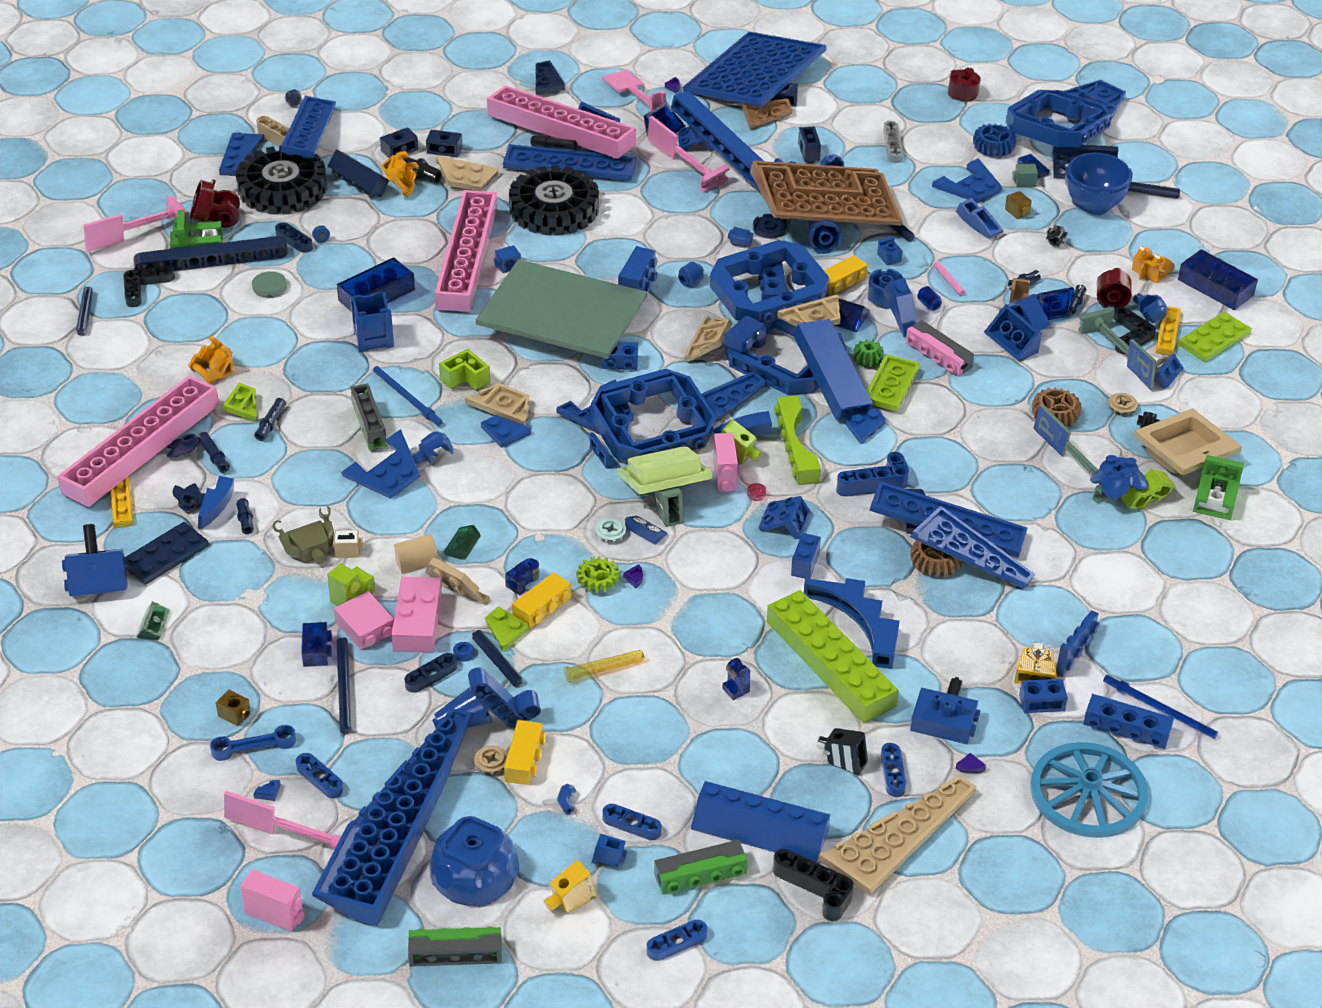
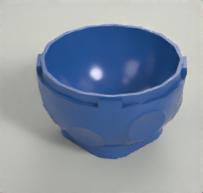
[1065,153,1133,215]
[430,816,519,906]

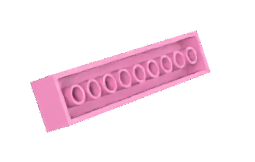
[487,85,636,159]
[435,190,497,312]
[57,375,220,507]

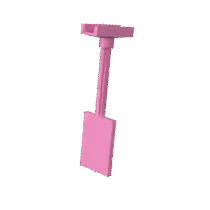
[602,70,667,123]
[647,116,730,193]
[84,196,188,252]
[224,791,341,848]

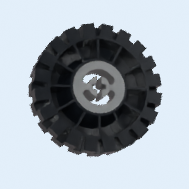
[235,146,327,215]
[509,165,599,236]

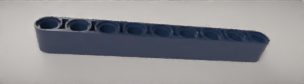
[133,236,288,271]

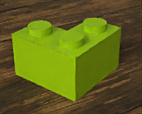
[439,349,491,390]
[327,563,375,606]

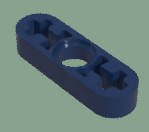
[275,222,313,253]
[404,653,457,693]

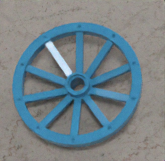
[1030,742,1148,838]

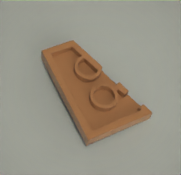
[742,99,792,130]

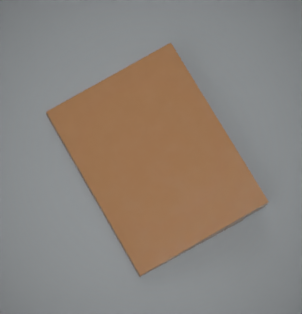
[750,161,903,225]

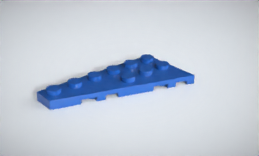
[910,506,1035,589]

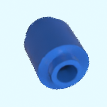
[728,226,754,247]

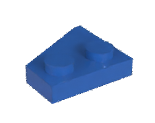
[844,408,886,444]
[481,415,531,448]

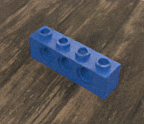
[758,262,787,301]
[1083,693,1174,749]

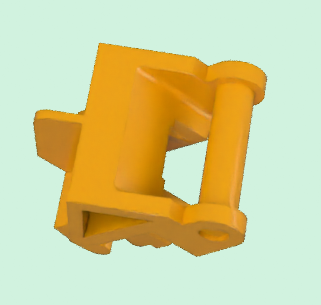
[380,151,419,197]
[1132,246,1175,283]
[188,336,234,384]

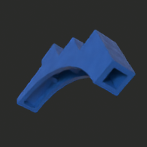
[803,578,900,669]

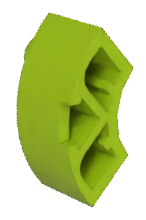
[1120,469,1176,509]

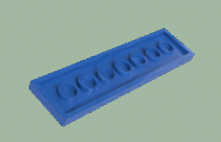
[280,96,336,158]
[503,144,637,181]
[869,481,1028,558]

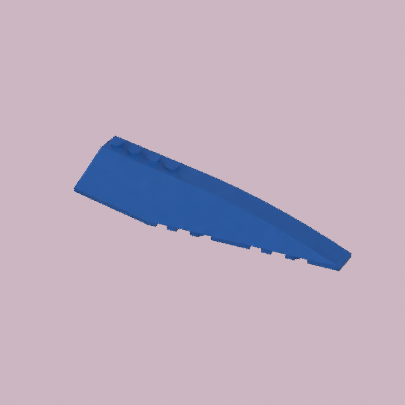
[312,708,472,926]

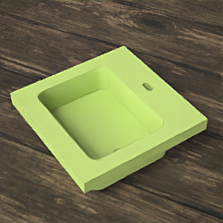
[617,447,713,495]

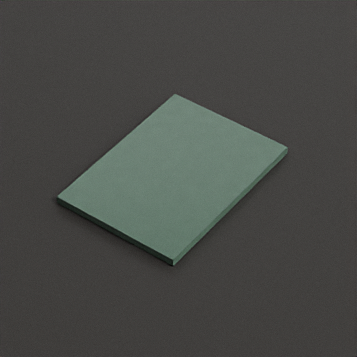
[476,259,647,359]

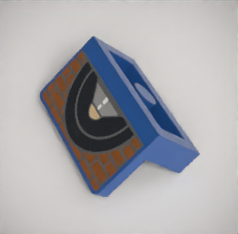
[1154,354,1184,389]

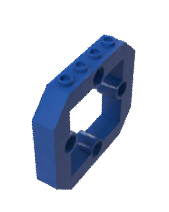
[1005,90,1111,147]
[710,240,829,322]
[725,318,846,395]
[589,369,716,462]

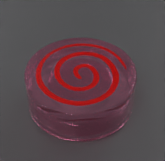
[747,483,766,501]

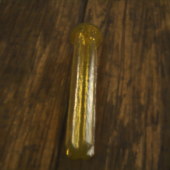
[564,650,645,682]

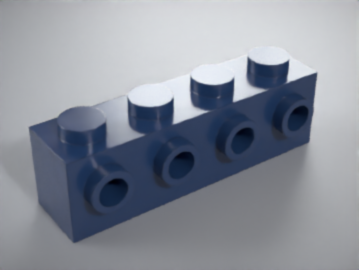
[327,149,389,197]

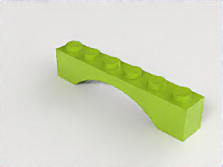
[774,395,821,485]

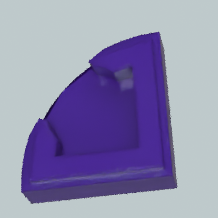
[665,77,680,93]
[623,564,643,588]
[955,753,986,773]

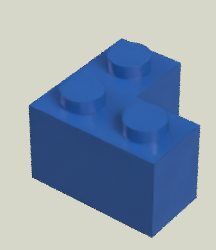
[999,293,1050,331]

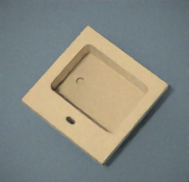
[1134,408,1242,476]

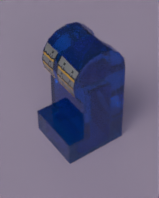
[505,558,539,596]
[722,658,750,700]

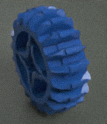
[973,123,1017,157]

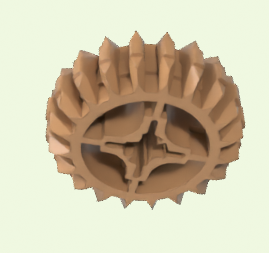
[1032,387,1082,427]
[910,540,963,578]

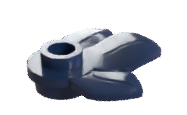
[166,434,200,458]
[172,483,205,511]

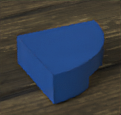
[253,780,281,801]

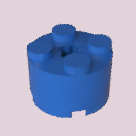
[867,269,903,309]

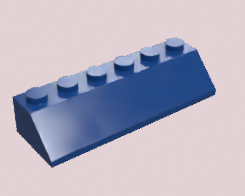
[691,781,830,863]

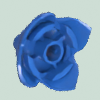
[1090,455,1148,501]

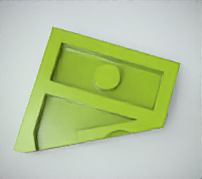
[223,383,257,422]
[485,606,529,652]

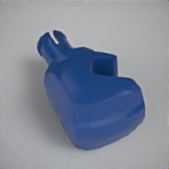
[1133,293,1167,324]
[412,431,454,465]

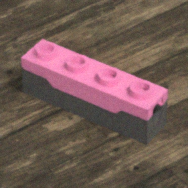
[906,320,974,377]

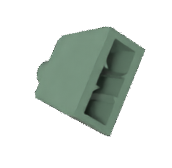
[654,487,684,527]

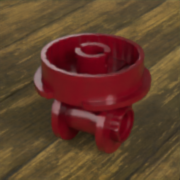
[190,179,240,228]

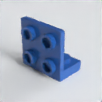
[678,126,715,152]
[758,496,811,539]

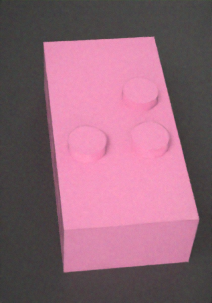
[392,576,442,653]

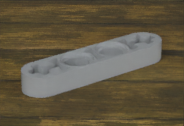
[883,121,903,163]

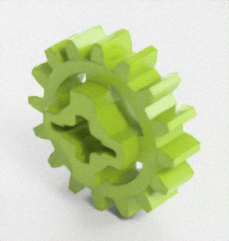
[577,556,619,593]

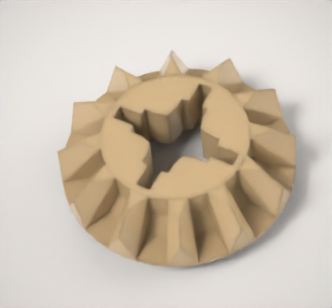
[1108,393,1138,415]
[474,746,508,775]

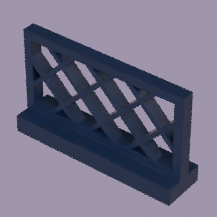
[1051,145,1119,179]

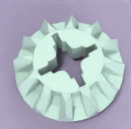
[595,518,626,542]

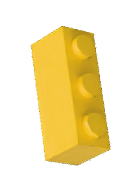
[824,255,868,297]
[512,572,571,629]
[504,720,546,785]

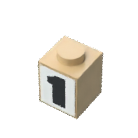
[334,530,363,558]

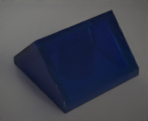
[644,102,686,137]
[834,298,870,333]

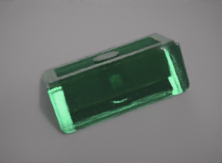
[443,525,481,560]
[136,601,170,640]

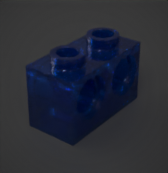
[301,622,332,667]

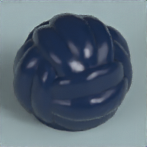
[285,89,302,106]

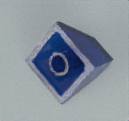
[1036,287,1074,320]

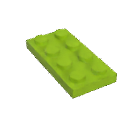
[1178,311,1252,362]
[867,354,920,412]

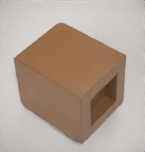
[1009,278,1030,303]

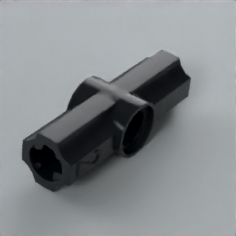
[403,157,442,184]

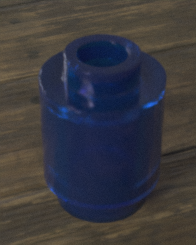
[917,286,942,311]

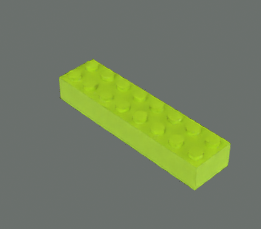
[767,590,899,724]

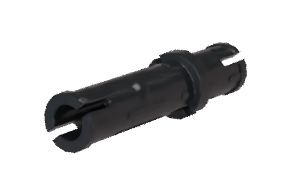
[530,136,577,151]

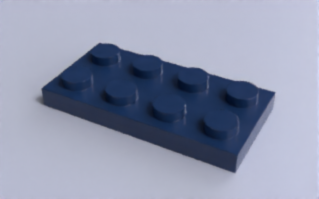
[124,521,209,585]

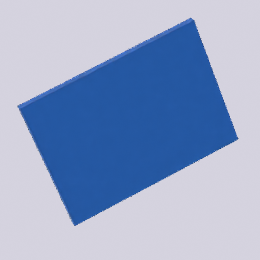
[683,31,827,107]

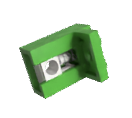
[169,210,223,249]
[1193,455,1244,520]

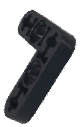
[123,266,175,307]
[1113,306,1156,354]

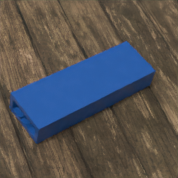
[793,319,873,420]

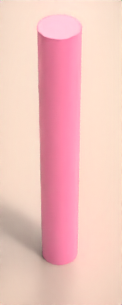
[934,261,965,296]

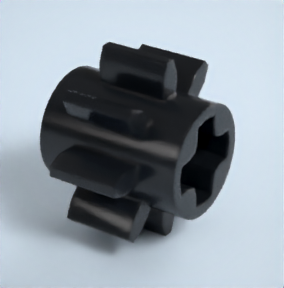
[1046,225,1068,247]
[1137,411,1160,428]

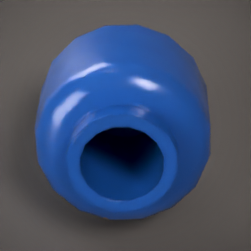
[678,262,704,287]

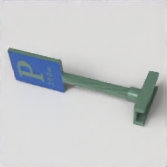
[1078,307,1156,389]
[1033,404,1109,503]

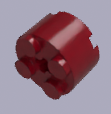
[947,67,981,102]
[1097,268,1132,309]

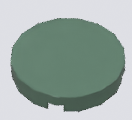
[252,271,287,297]

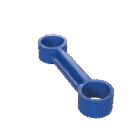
[210,725,296,761]

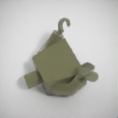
[272,506,335,564]

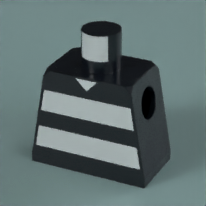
[817,728,868,775]

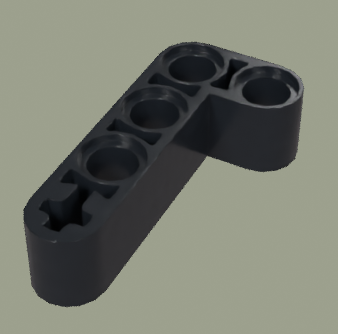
[773,849,854,922]

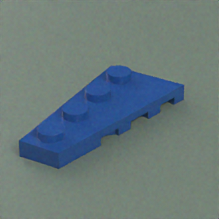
[219,132,265,176]
[702,371,765,422]
[1056,610,1100,677]

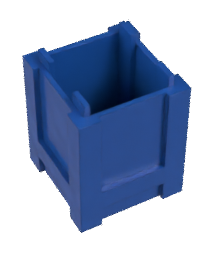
[350,292,394,352]

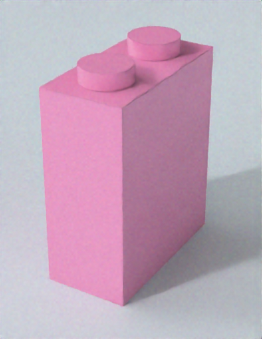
[713,433,738,492]
[334,591,394,650]
[240,869,304,932]

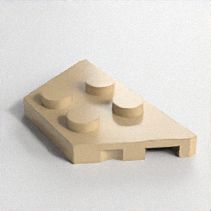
[436,156,499,191]
[777,295,840,327]
[684,316,733,362]
[464,383,529,426]
[425,557,490,605]

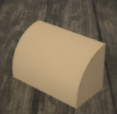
[394,534,439,574]

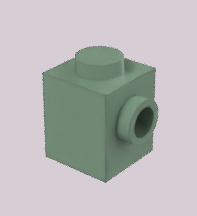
[1012,164,1038,187]

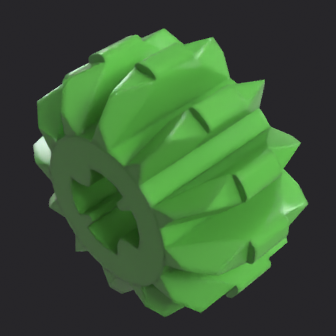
[853,339,884,368]

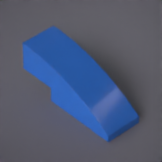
[955,198,1003,238]
[713,411,772,436]
[198,476,234,529]

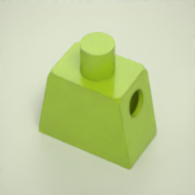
[722,419,762,465]

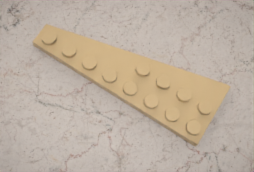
[819,775,977,895]

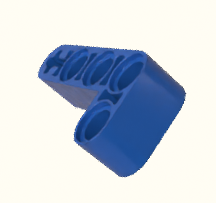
[836,452,909,497]
[468,667,541,728]

